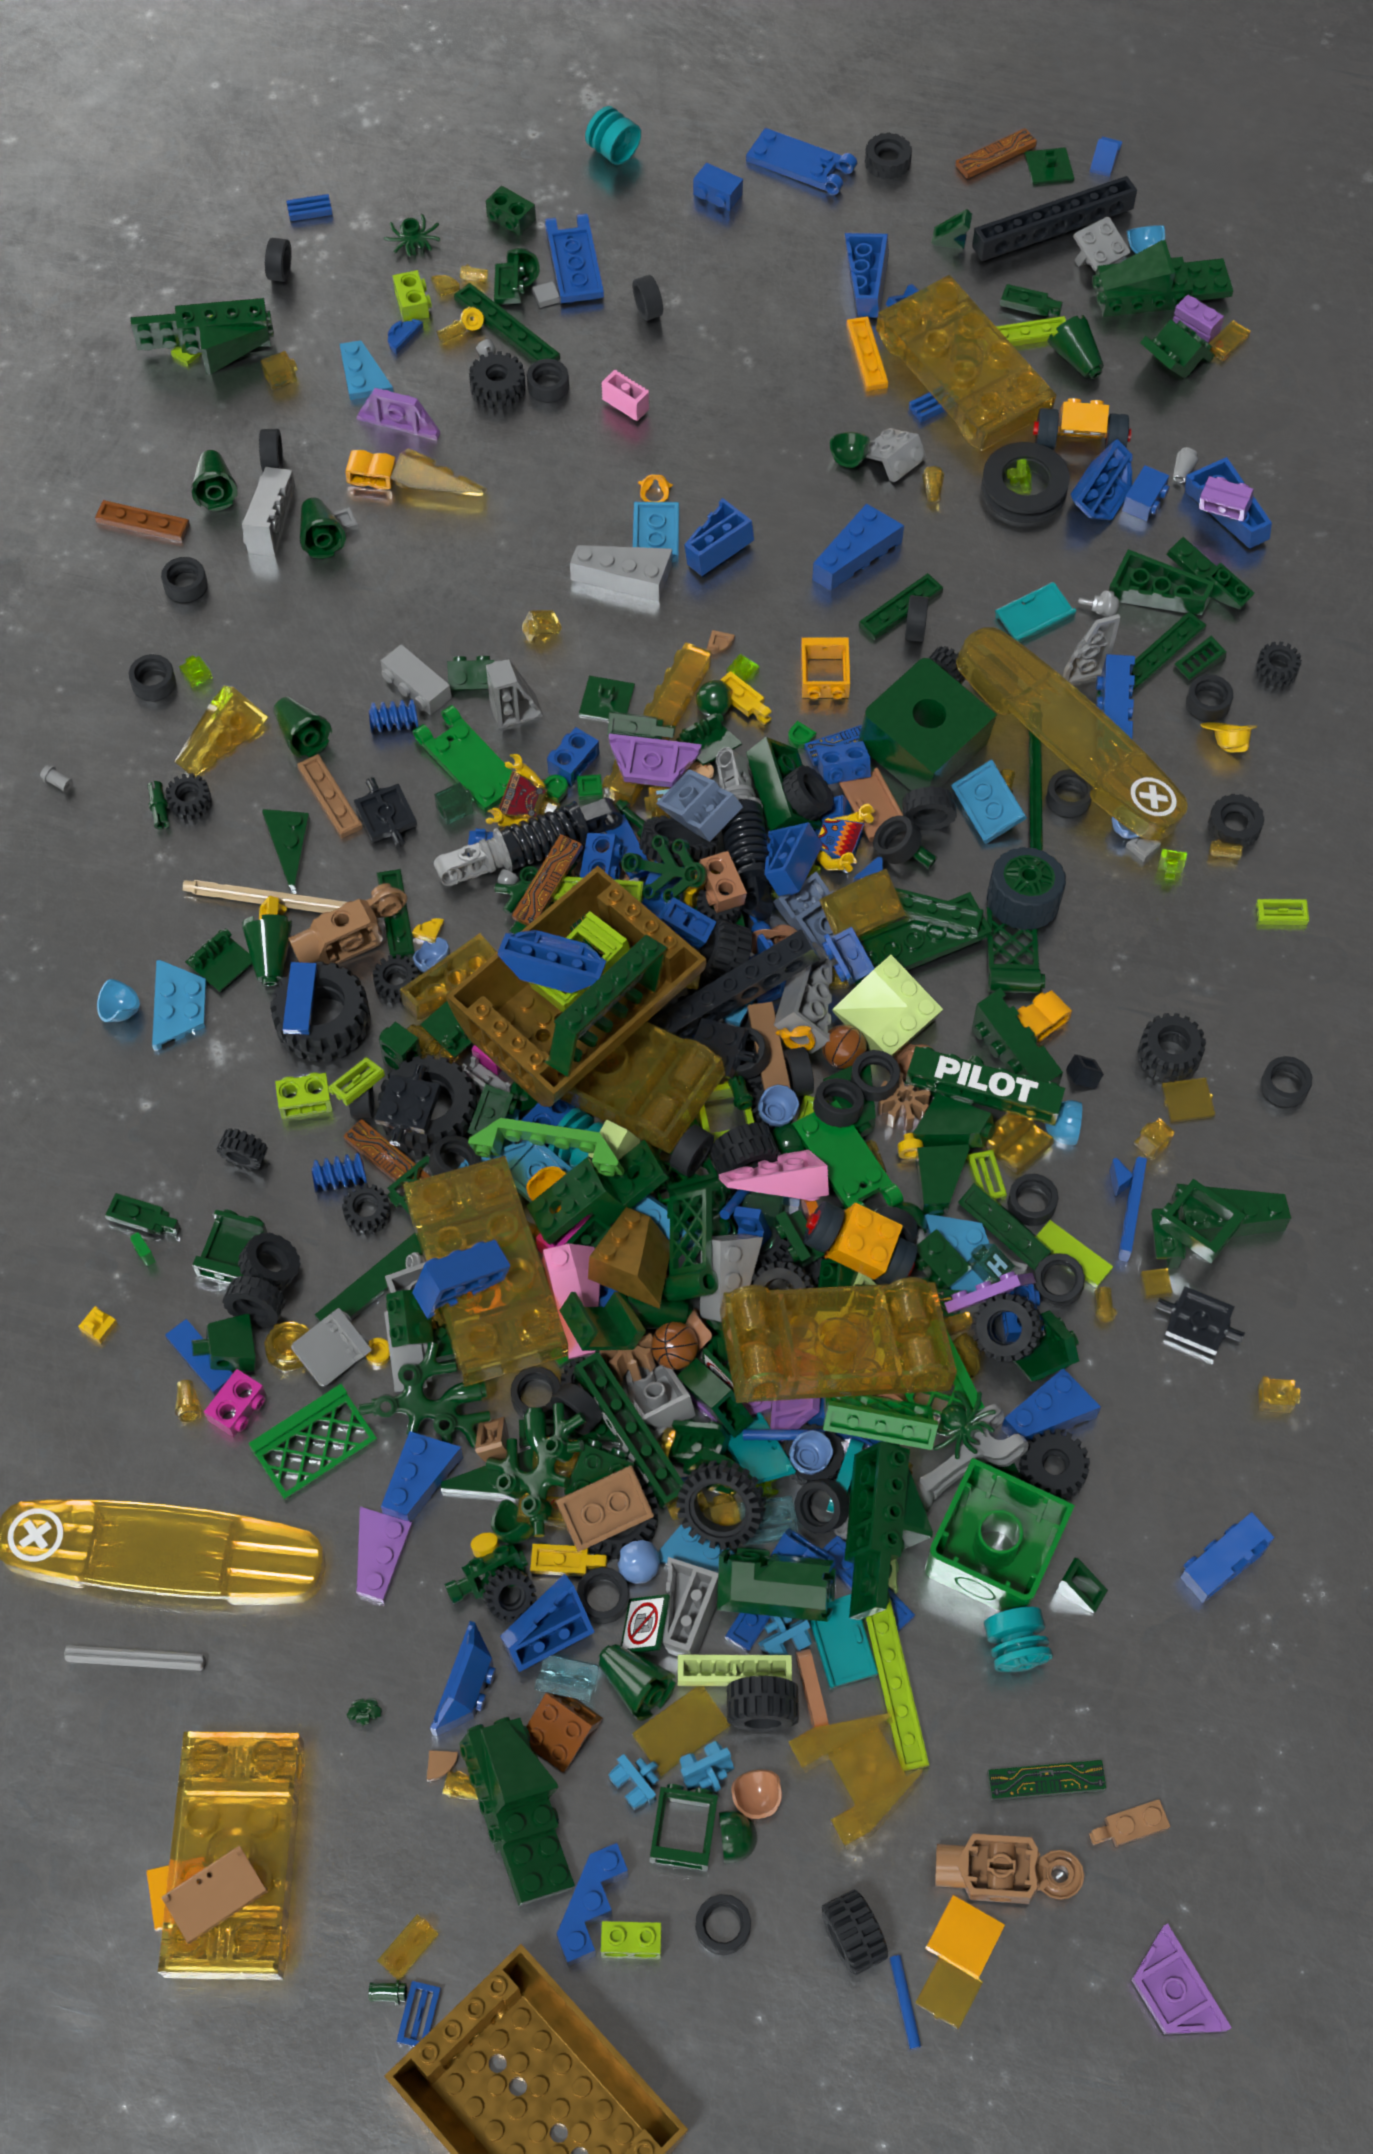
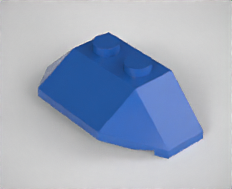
[1071,439,1133,521]
[498,930,606,993]
[430,1621,496,1736]

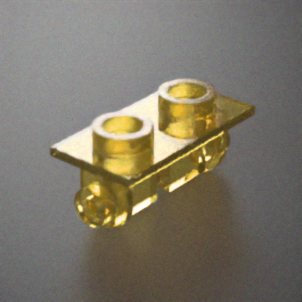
[377,1914,439,1980]

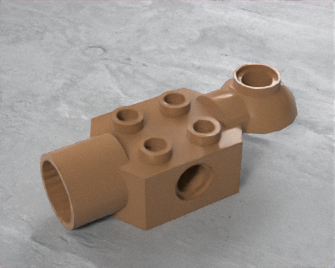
[288,883,407,964]
[935,1834,1084,1904]

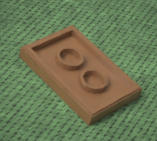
[555,1465,654,1552]

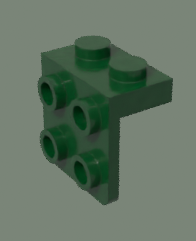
[1013,1310,1079,1381]
[564,1437,634,1495]

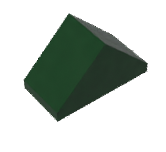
[1056,1557,1108,1613]

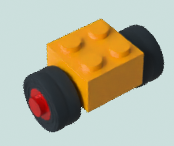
[1033,398,1131,450]
[804,1201,917,1287]

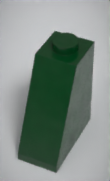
[823,1065,876,1137]
[913,1093,996,1148]
[915,1144,969,1216]
[677,1358,754,1439]

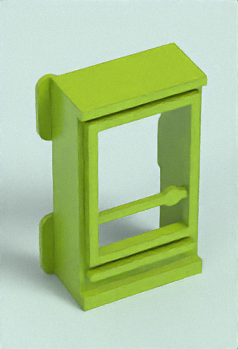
[529,911,630,1012]

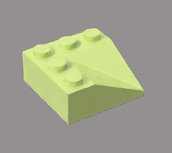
[832,955,943,1057]

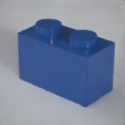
[693,163,743,211]
[1122,465,1170,522]

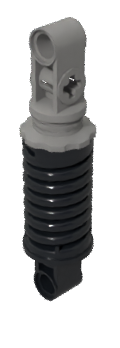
[716,747,773,921]
[434,798,623,886]

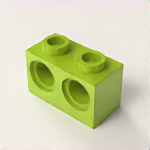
[392,270,432,322]
[275,1072,333,1119]
[601,1921,661,1959]

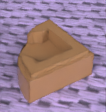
[707,630,735,654]
[427,1750,459,1781]

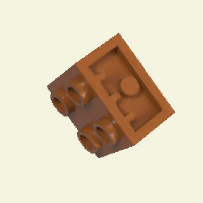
[526,1686,603,1772]

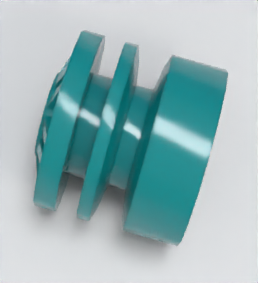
[585,106,641,165]
[548,1108,604,1168]
[984,1607,1053,1672]

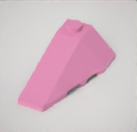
[719,1150,829,1201]
[542,1244,600,1360]

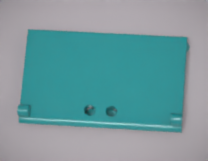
[995,582,1076,644]
[724,1412,796,1484]
[810,1594,879,1689]

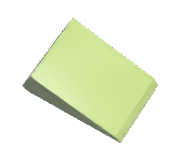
[588,1119,640,1160]

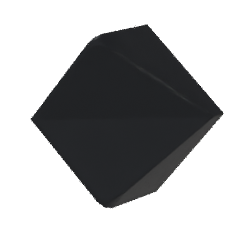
[1066,1054,1104,1089]

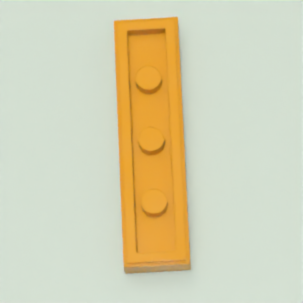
[846,316,888,391]

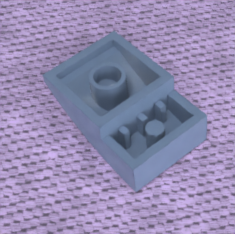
[656,769,743,842]
[773,872,861,948]

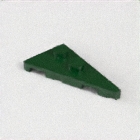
[262,809,310,890]
[441,1448,538,1499]

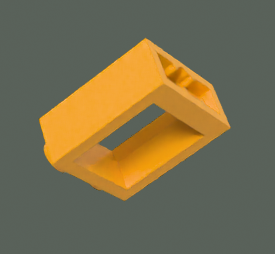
[801,637,850,699]

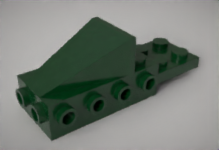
[1092,240,1234,317]
[130,298,274,375]
[844,1441,933,1620]
[459,1717,575,1906]

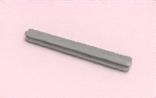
[64,1645,205,1671]

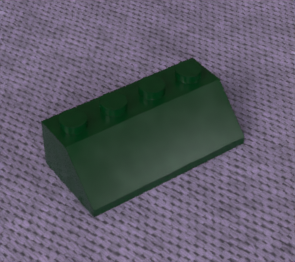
[746,737,822,831]

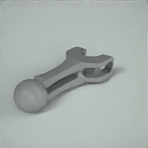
[914,1404,1029,1512]

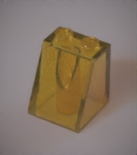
[819,869,906,937]

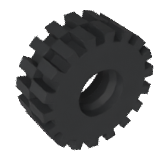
[469,351,526,409]
[1018,1429,1090,1501]

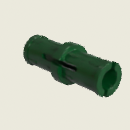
[147,781,170,830]

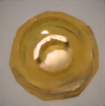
[264,1322,309,1372]

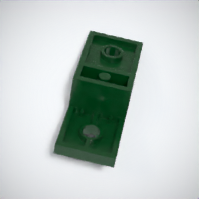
[527,1139,669,1245]

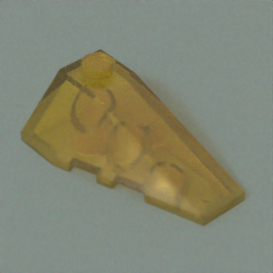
[390,448,487,496]
[174,685,269,776]

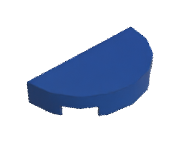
[388,319,423,354]

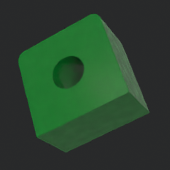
[925,1458,1075,1612]

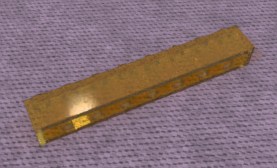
[602,642,711,809]

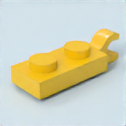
[720,671,772,725]
[530,1544,607,1577]

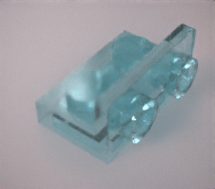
[737,1496,798,1546]
[534,1655,599,1702]

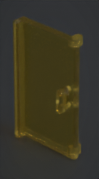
[632,1686,731,1777]

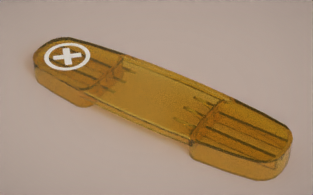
[956,627,1188,840]
[0,1499,326,1605]

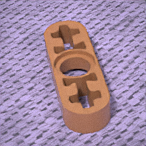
[795,1649,829,1732]

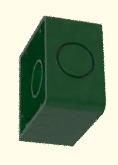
[858,658,997,791]

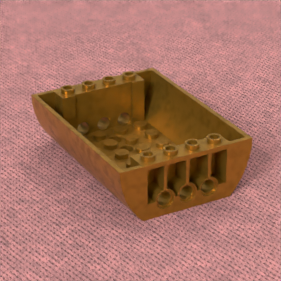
[446,866,706,1107]
[384,1944,688,2154]

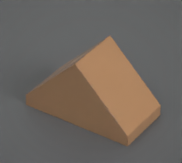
[475,1417,509,1463]

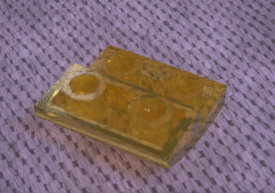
[984,1112,1054,1175]

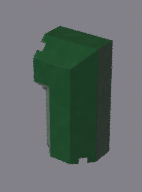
[717,1547,837,1622]

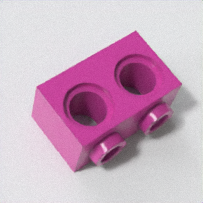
[204,1369,266,1438]

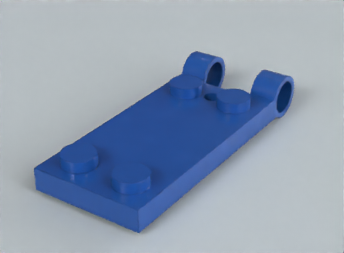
[746,128,857,195]
[545,213,604,303]

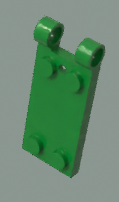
[413,705,513,813]
[792,1100,904,1209]

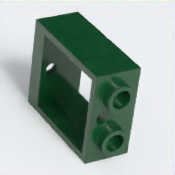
[1159,1178,1246,1263]
[650,1784,718,1871]

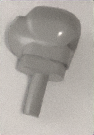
[1078,590,1119,617]

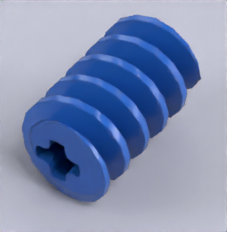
[369,699,418,733]
[311,1153,367,1193]

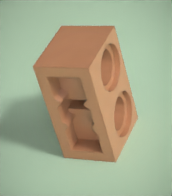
[696,851,747,913]

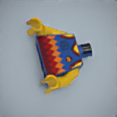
[813,804,875,874]

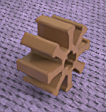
[877,1073,930,1130]
[600,1333,655,1382]

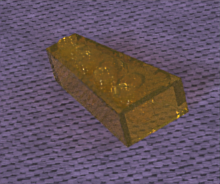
[400,933,497,1020]

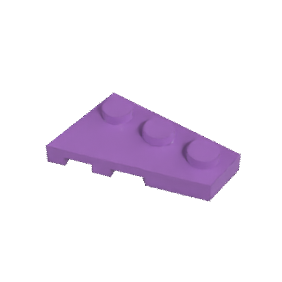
[945,1271,1036,1313]
[357,1507,413,1603]

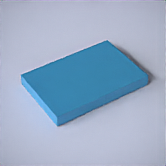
[633,502,679,562]
[951,759,1027,844]

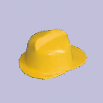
[1200,722,1257,752]

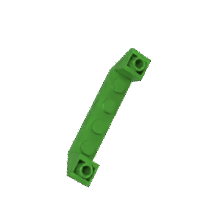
[468,1118,624,1177]

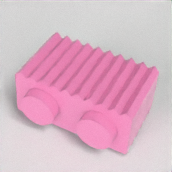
[601,370,649,421]

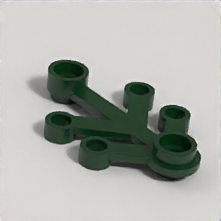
[621,835,707,903]

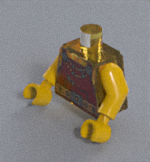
[486,754,558,827]

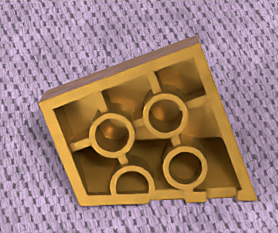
[588,1207,670,1309]

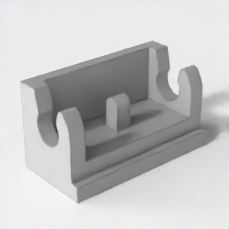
[462,1056,512,1096]

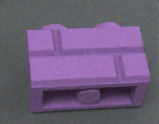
[1173,295,1224,344]
[1199,476,1254,522]

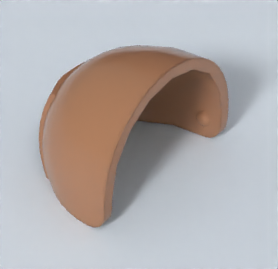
[685,1308,712,1354]
[731,1770,782,1819]

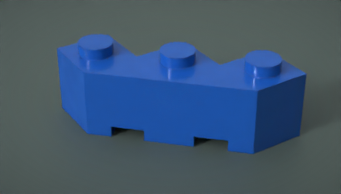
[557,1843,629,1968]

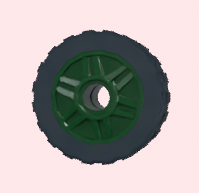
[986,847,1066,930]

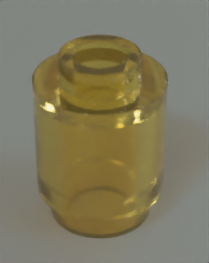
[407,1024,442,1058]

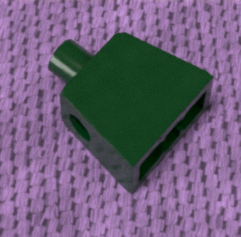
[191,1314,256,1371]

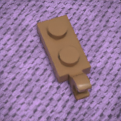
[1089,1799,1170,1847]

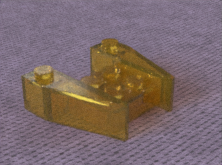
[788,1713,924,1850]

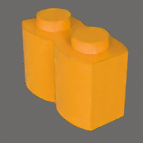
[345,450,396,490]
[1017,990,1072,1044]

